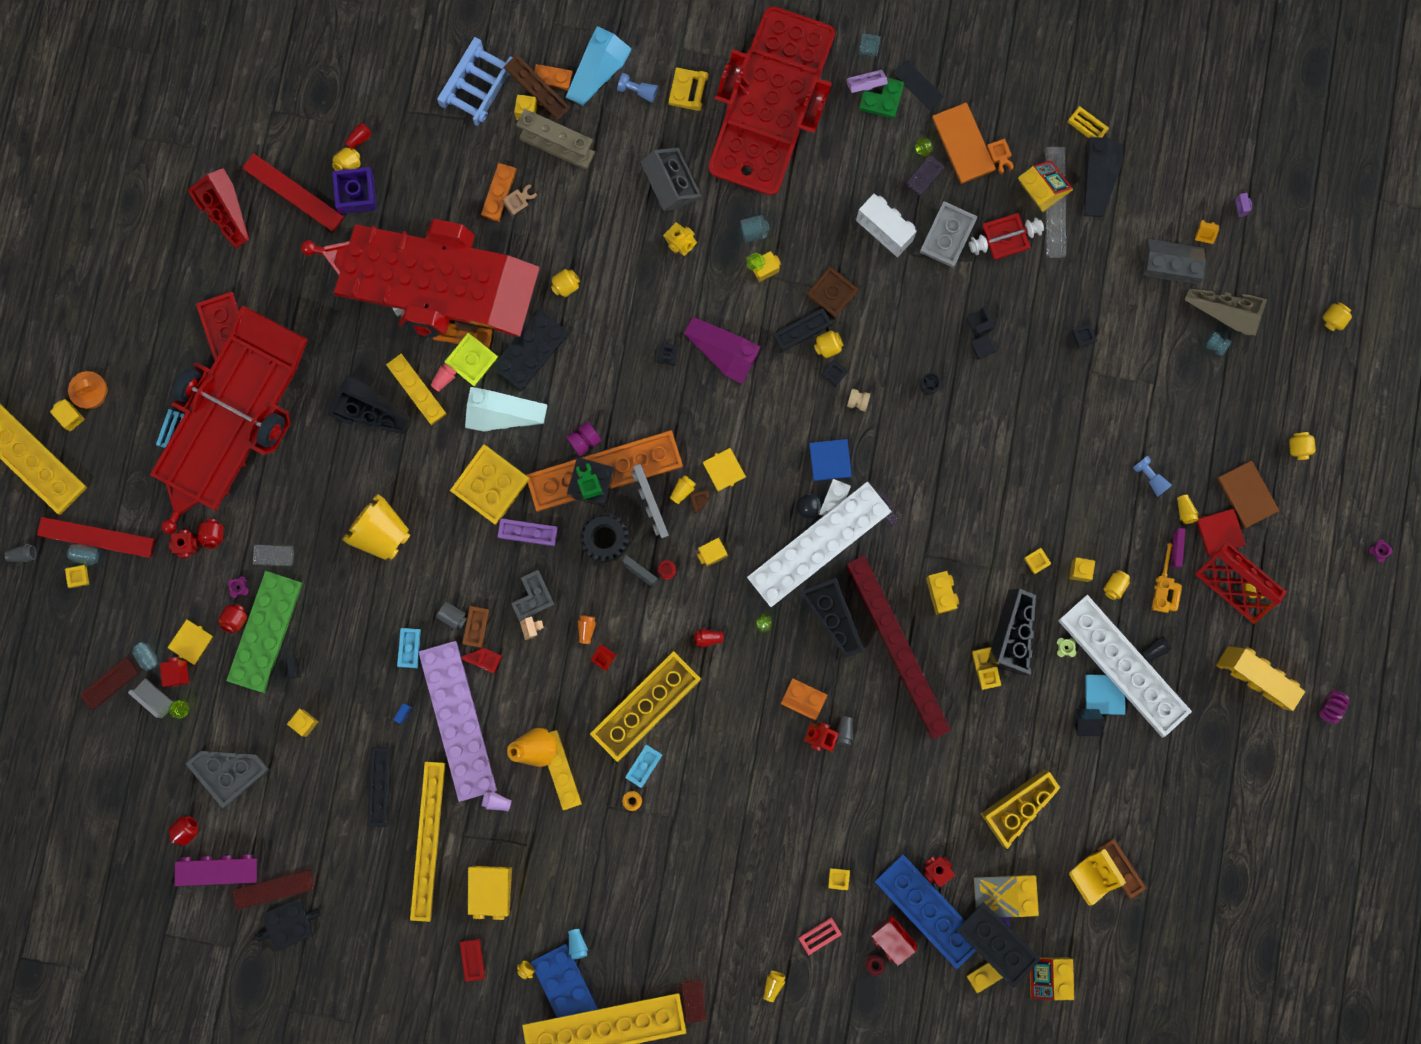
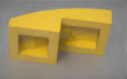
[972,647,1001,690]

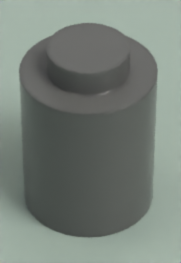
[436,602,467,630]

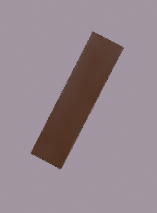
[503,54,570,122]

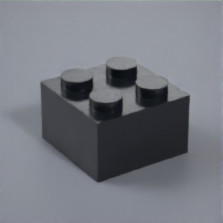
[567,457,615,507]

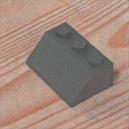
[640,148,702,211]
[1142,239,1206,285]

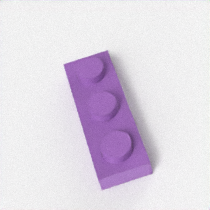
[498,518,558,547]

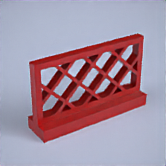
[1195,541,1287,624]

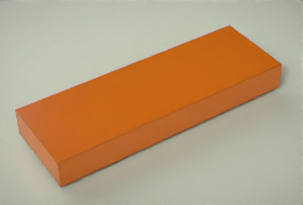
[433,323,492,348]

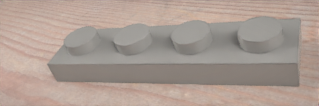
[631,464,669,538]

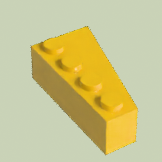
[1216,646,1305,711]
[981,770,1060,849]

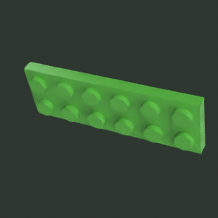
[226,571,303,693]

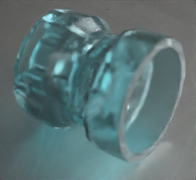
[1205,331,1232,357]

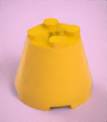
[342,494,410,560]

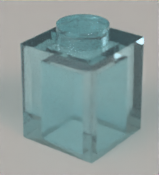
[740,215,770,243]

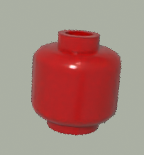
[198,519,224,549]
[218,604,247,634]
[168,816,198,846]

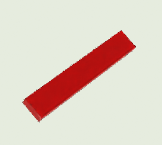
[243,153,344,233]
[37,517,155,558]

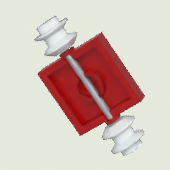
[969,213,1044,261]

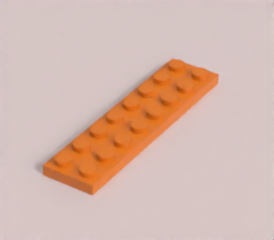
[526,430,683,512]

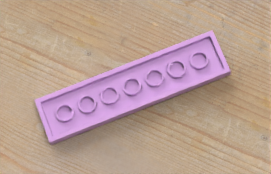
[419,641,497,802]

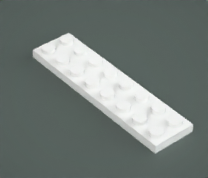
[747,482,892,607]
[1058,595,1192,738]

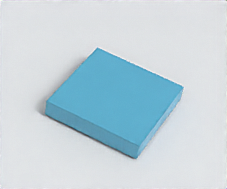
[1085,675,1125,715]

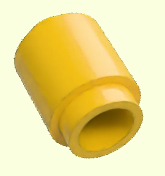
[1104,570,1130,600]

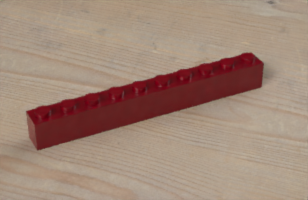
[846,555,951,740]

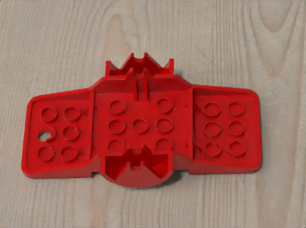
[709,6,835,195]

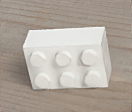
[856,194,916,257]

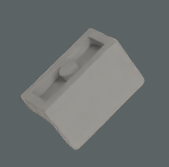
[128,678,176,718]

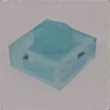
[859,33,881,57]

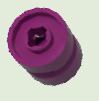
[566,421,602,456]

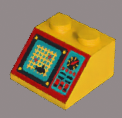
[1018,161,1073,212]
[1030,957,1074,1000]

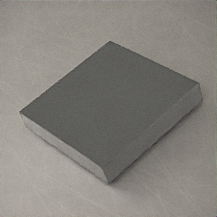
[623,555,659,588]

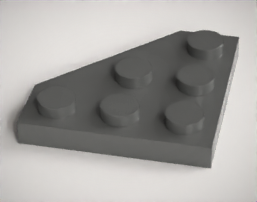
[186,751,270,809]

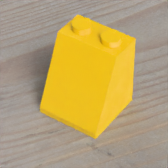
[468,866,512,920]

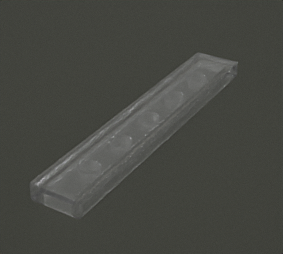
[1045,147,1066,258]

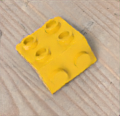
[1069,849,1126,906]

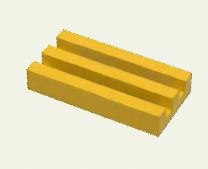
[1068,106,1109,138]

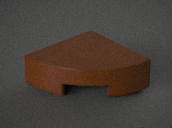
[690,490,709,513]

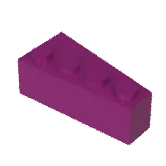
[175,854,257,886]

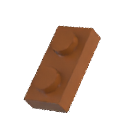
[463,606,490,648]

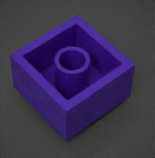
[332,167,377,214]

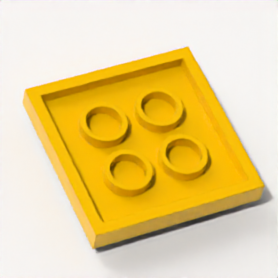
[450,444,530,525]

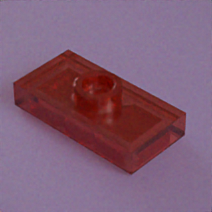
[682,980,706,1023]

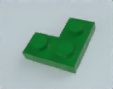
[859,78,904,119]

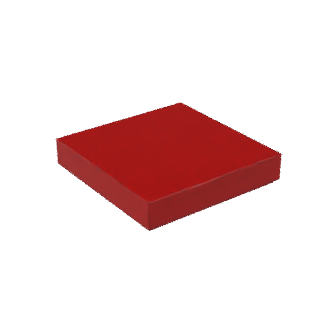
[1196,509,1246,556]

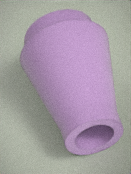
[481,791,512,811]

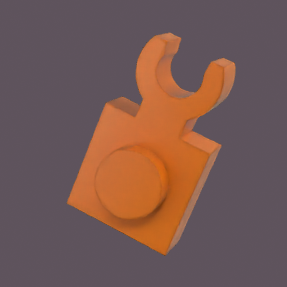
[987,139,1014,175]

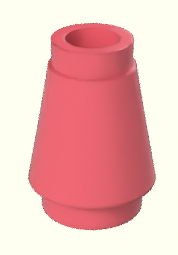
[430,363,457,392]

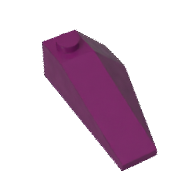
[684,317,760,384]

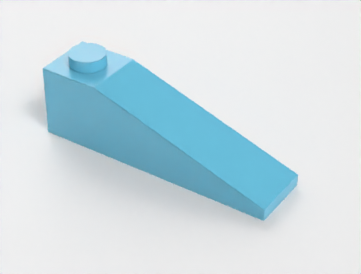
[566,26,631,106]

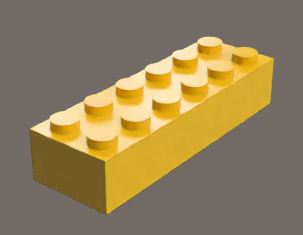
[590,651,701,762]

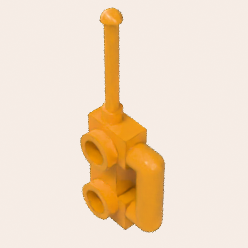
[1152,543,1182,613]

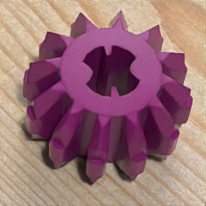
[1319,690,1349,724]

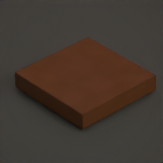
[806,266,859,319]

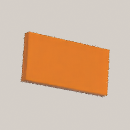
[932,102,996,184]

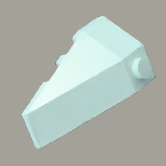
[465,387,548,432]

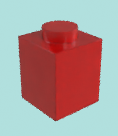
[160,657,189,687]

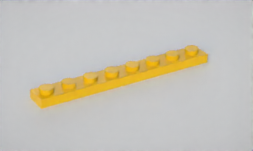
[410,762,445,922]

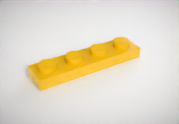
[386,354,447,426]
[548,730,582,811]

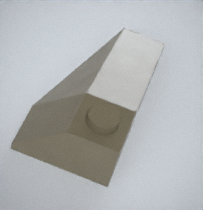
[1185,289,1267,336]

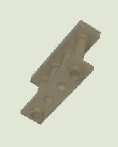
[516,109,595,170]

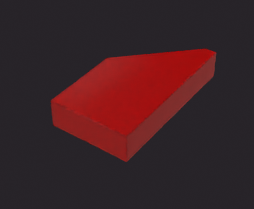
[461,648,502,673]

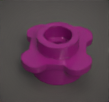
[1369,539,1393,562]
[228,577,249,598]

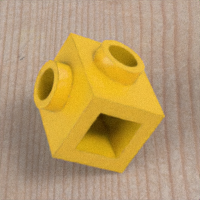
[663,222,697,256]

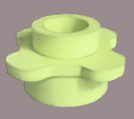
[1057,638,1076,657]

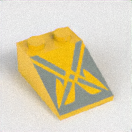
[974,875,1039,917]

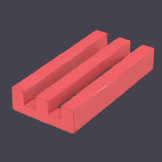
[798,917,842,955]

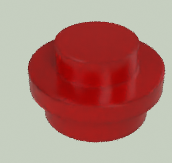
[657,560,676,580]

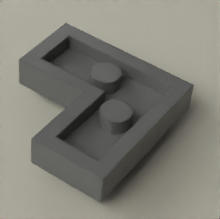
[511,570,555,621]

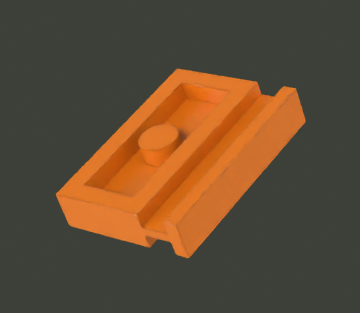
[781,679,828,721]

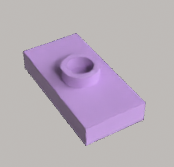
[846,70,888,93]

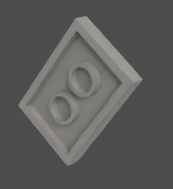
[920,201,978,268]

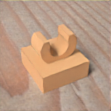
[520,617,544,640]

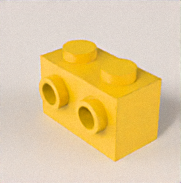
[926,571,959,615]

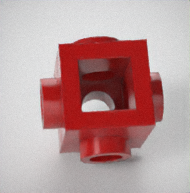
[169,530,199,558]
[804,722,839,752]
[923,855,955,887]

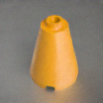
[507,728,557,767]

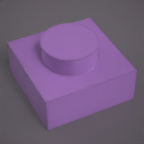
[1235,193,1252,217]

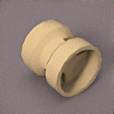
[847,389,870,412]

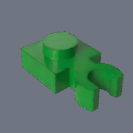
[576,463,602,499]

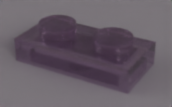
[906,155,945,197]

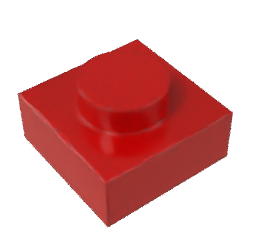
[591,644,617,671]

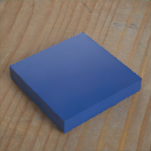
[809,439,852,481]

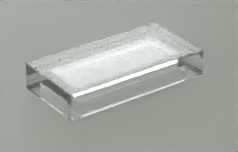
[253,545,294,566]

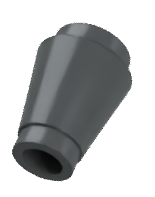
[5,544,37,563]
[835,716,853,746]

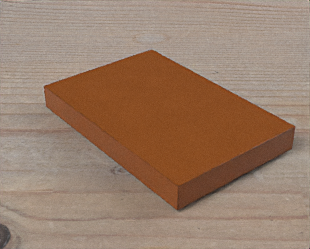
[1217,461,1279,529]

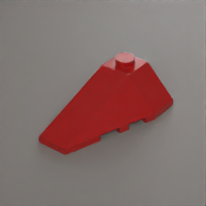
[188,168,249,248]

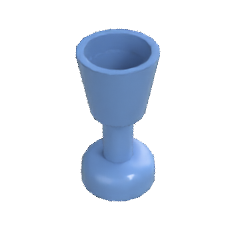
[617,73,658,103]
[1133,456,1172,497]

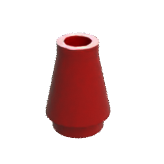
[344,122,372,149]
[694,628,723,648]

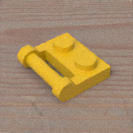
[669,67,709,111]

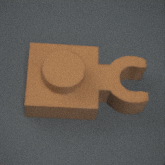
[501,185,537,216]

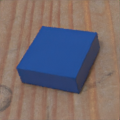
[394,703,412,724]

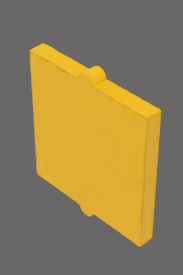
[703,448,746,492]
[168,619,214,665]

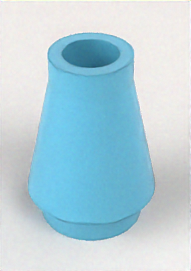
[568,929,588,960]

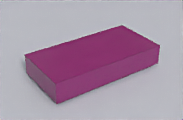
[1171,528,1185,569]

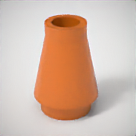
[577,615,597,644]

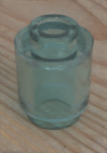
[68,544,99,566]
[132,642,159,672]

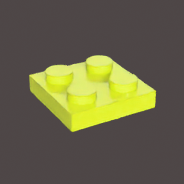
[445,333,498,386]

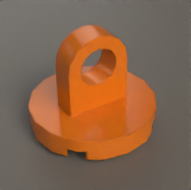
[68,371,108,410]

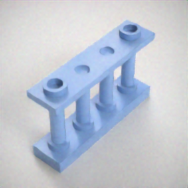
[437,37,513,126]

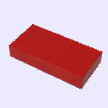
[460,939,485,982]

